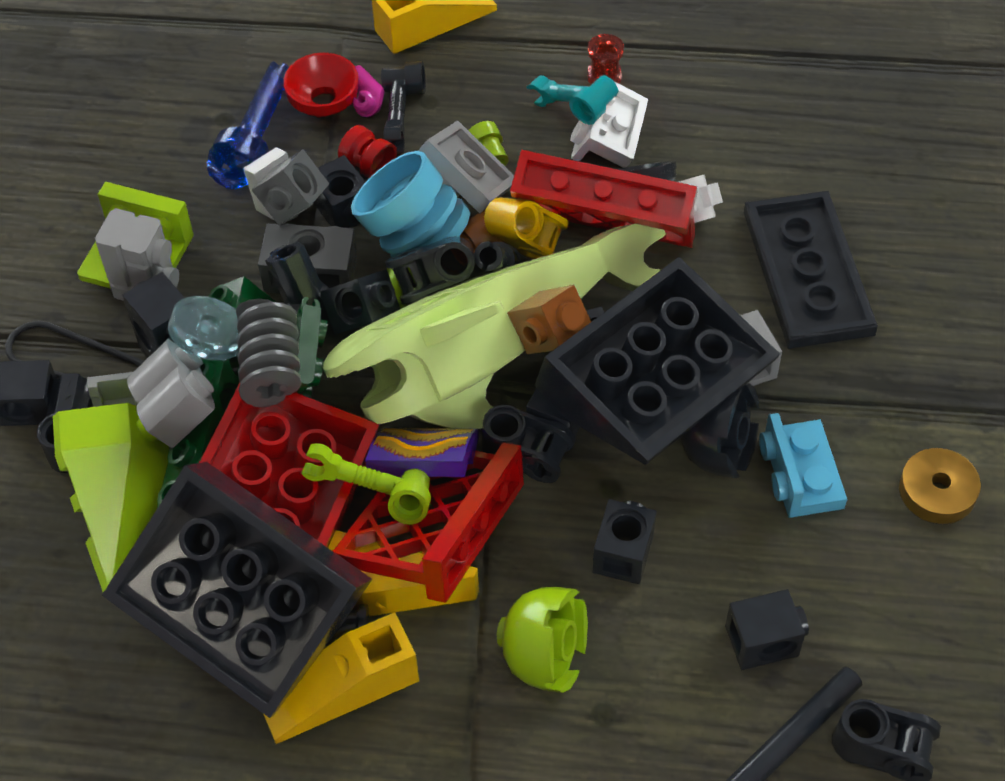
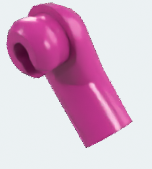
[353,65,385,117]

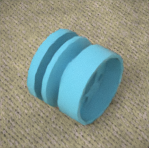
[351,151,470,257]

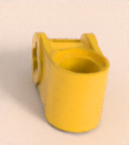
[484,197,569,259]

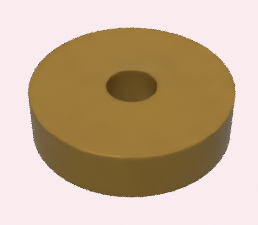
[899,448,981,524]

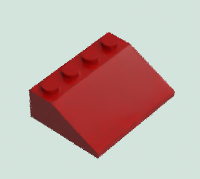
[199,383,379,547]

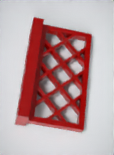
[510,150,698,248]
[333,442,524,603]

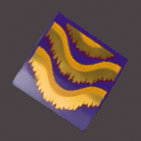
[365,428,479,477]

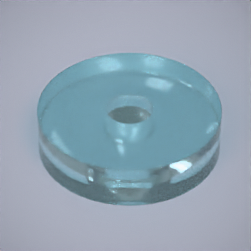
[168,296,239,360]

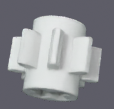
[679,175,723,223]

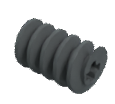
[236,298,302,407]

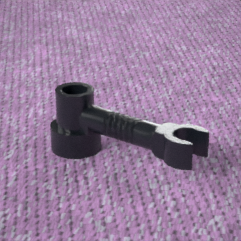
[381,61,426,153]

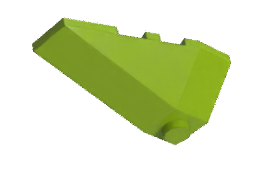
[53,402,169,592]

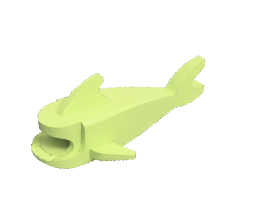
[323,224,666,429]

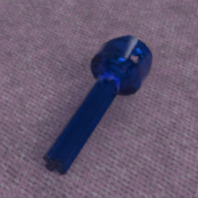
[207,61,289,190]

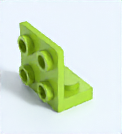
[77,182,194,289]

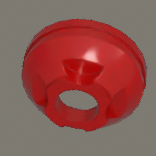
[284,52,359,117]

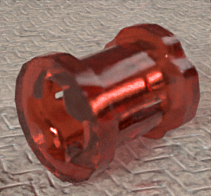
[587,34,624,85]

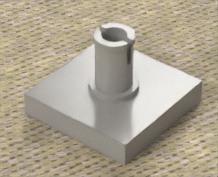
[418,121,514,213]

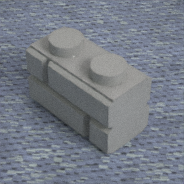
[95,208,179,300]

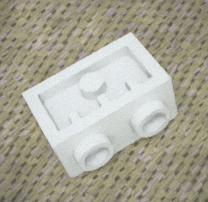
[570,82,648,168]

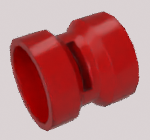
[338,125,397,179]

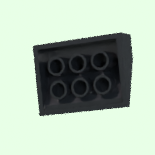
[535,257,780,465]
[102,461,372,718]

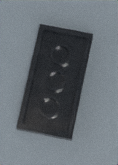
[743,191,878,349]

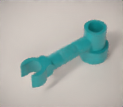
[526,75,619,125]

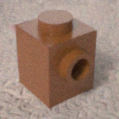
[507,285,591,354]

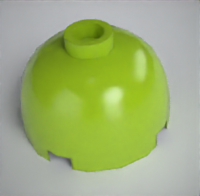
[497,587,588,693]

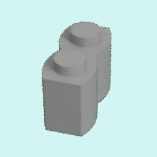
[127,339,215,449]

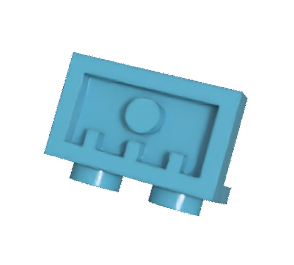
[759,413,847,518]

